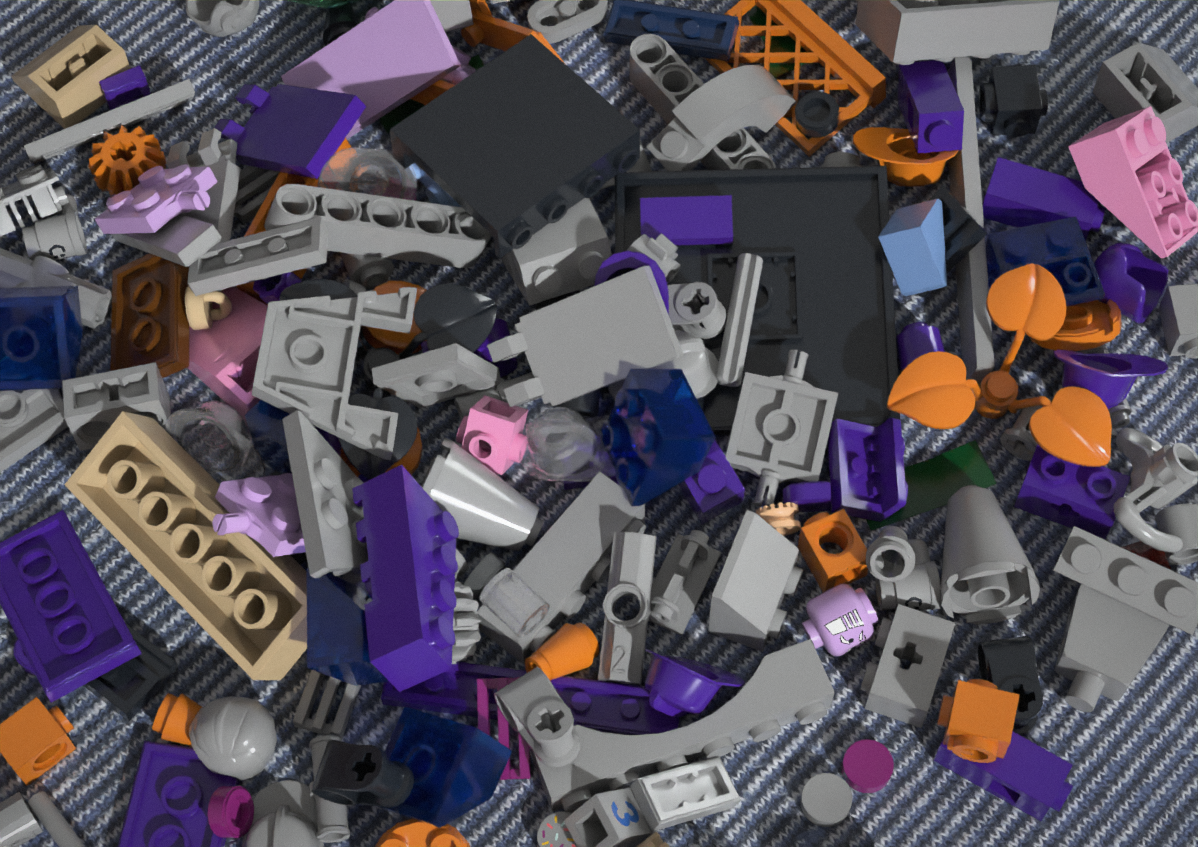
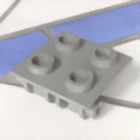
[0,164,69,236]

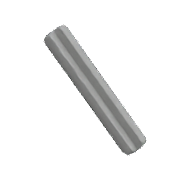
[716,253,763,387]

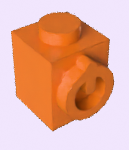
[937,679,1019,763]

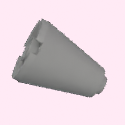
[421,437,544,551]
[940,485,1040,624]

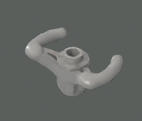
[1114,428,1198,553]

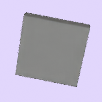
[372,343,501,408]

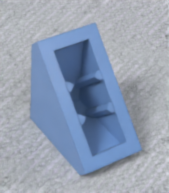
[878,199,947,296]

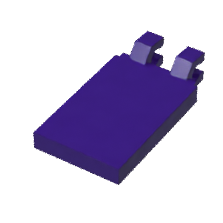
[214,84,367,179]

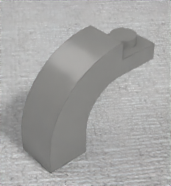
[647,65,797,171]

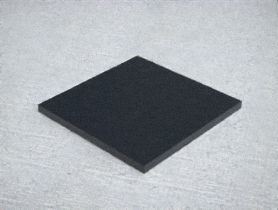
[614,166,900,435]

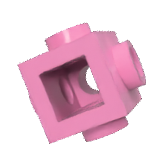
[456,395,528,475]

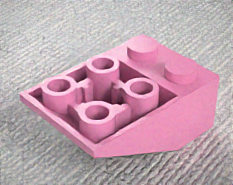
[1068,106,1198,259]
[188,286,279,430]

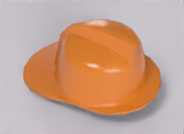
[853,127,959,187]

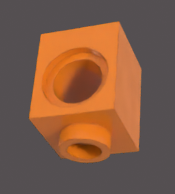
[797,509,868,592]
[0,697,77,786]

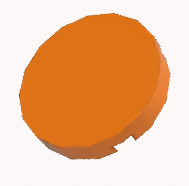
[1030,292,1122,351]

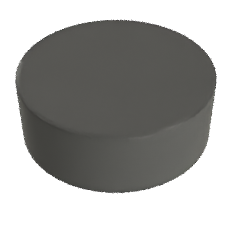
[464,552,506,601]

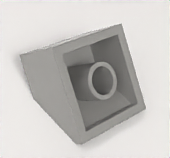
[708,510,803,652]

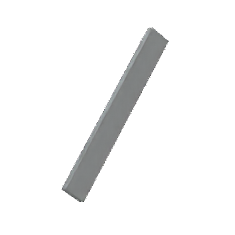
[947,57,995,385]

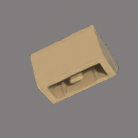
[11,25,131,129]

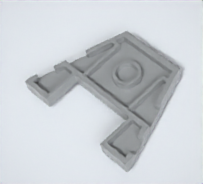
[252,287,417,460]

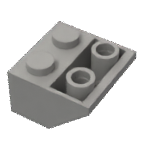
[1093,43,1198,143]

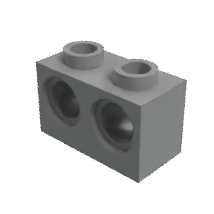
[62,362,173,451]

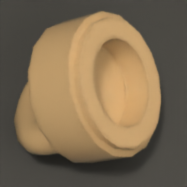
[185,285,232,330]

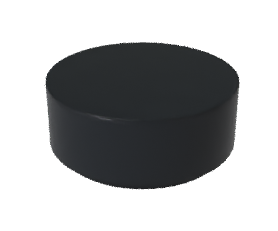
[795,91,840,138]

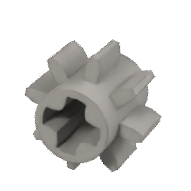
[627,233,680,285]

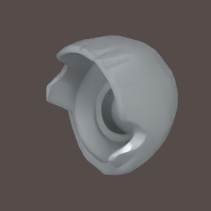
[189,696,277,780]

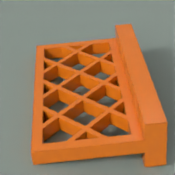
[704,0,886,157]

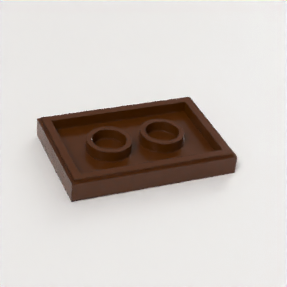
[110,253,189,378]

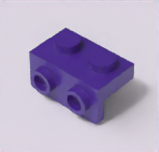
[828,418,908,522]

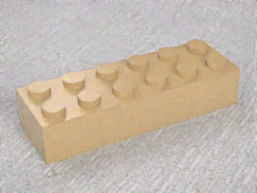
[64,411,342,680]

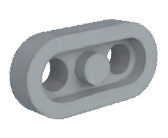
[527,0,608,44]

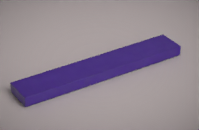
[381,661,680,735]

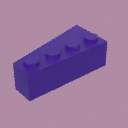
[352,465,459,692]

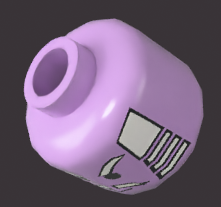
[801,584,879,656]

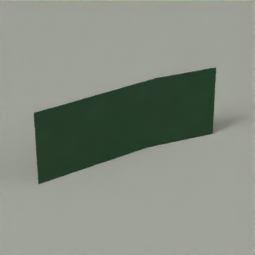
[866,440,997,531]

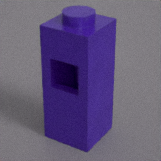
[898,60,964,153]
[982,157,1106,247]
[933,731,1074,821]

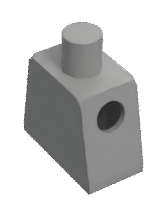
[1055,584,1169,712]

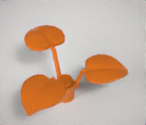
[887,263,1112,467]

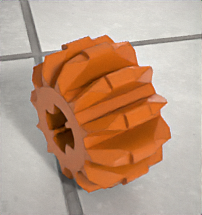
[89,124,166,197]

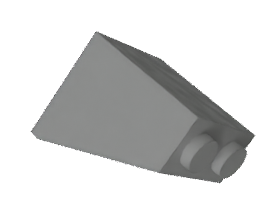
[501,198,612,306]

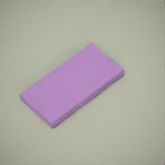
[281,0,461,139]

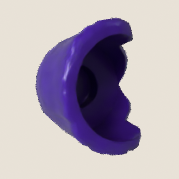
[1089,243,1169,324]

